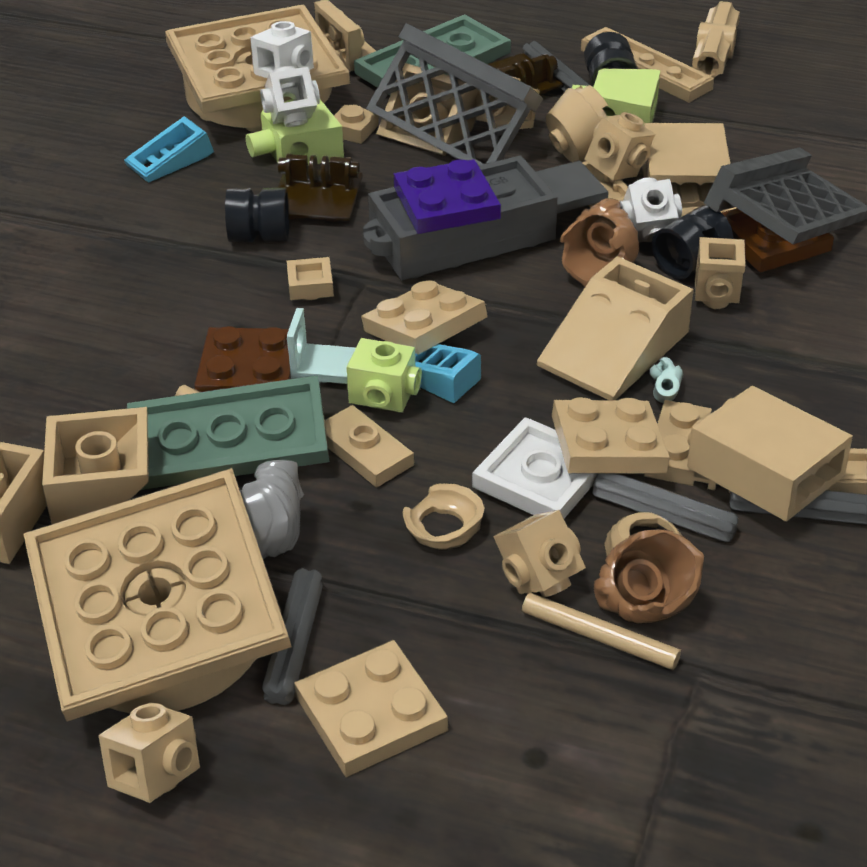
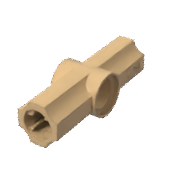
[692,1,740,78]

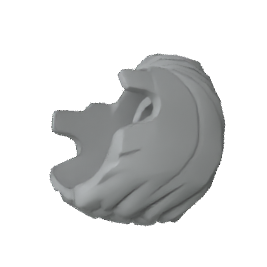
[240,460,304,559]

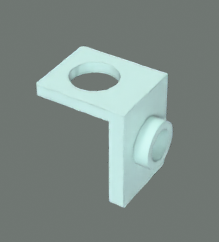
[287,308,356,384]

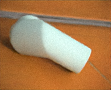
[650,357,683,403]

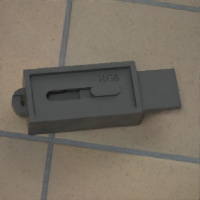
[363,155,608,281]

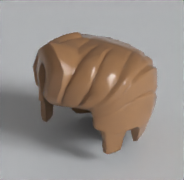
[560,198,639,287]
[594,530,704,623]

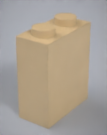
[642,123,731,208]
[687,385,853,522]

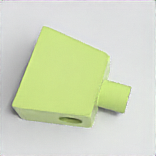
[572,69,660,126]
[246,99,344,166]

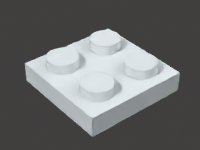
[472,417,598,518]

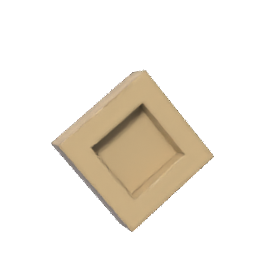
[334,105,379,144]
[287,257,334,300]

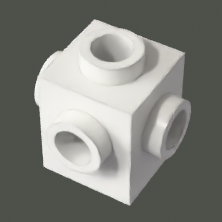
[250,21,314,78]
[260,66,320,127]
[619,178,682,242]

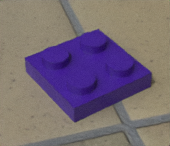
[394,159,501,234]

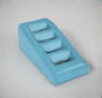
[124,116,214,183]
[415,344,481,403]

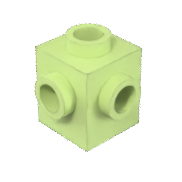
[346,338,422,413]

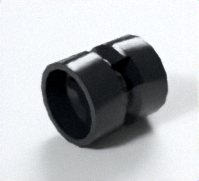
[584,32,638,87]
[225,188,290,242]
[652,205,734,280]

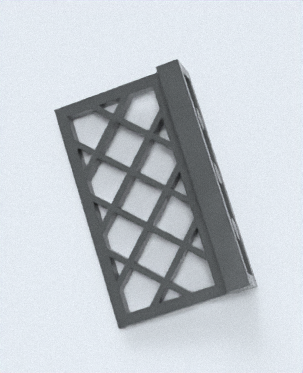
[366,23,543,166]
[704,147,867,244]

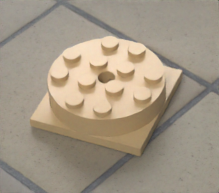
[165,5,350,132]
[23,468,292,722]

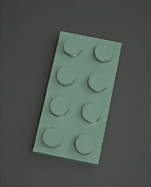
[354,14,511,95]
[127,375,330,490]

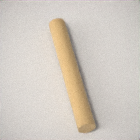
[522,593,681,670]

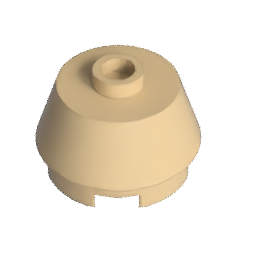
[546,85,608,162]

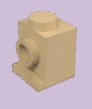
[695,237,745,309]

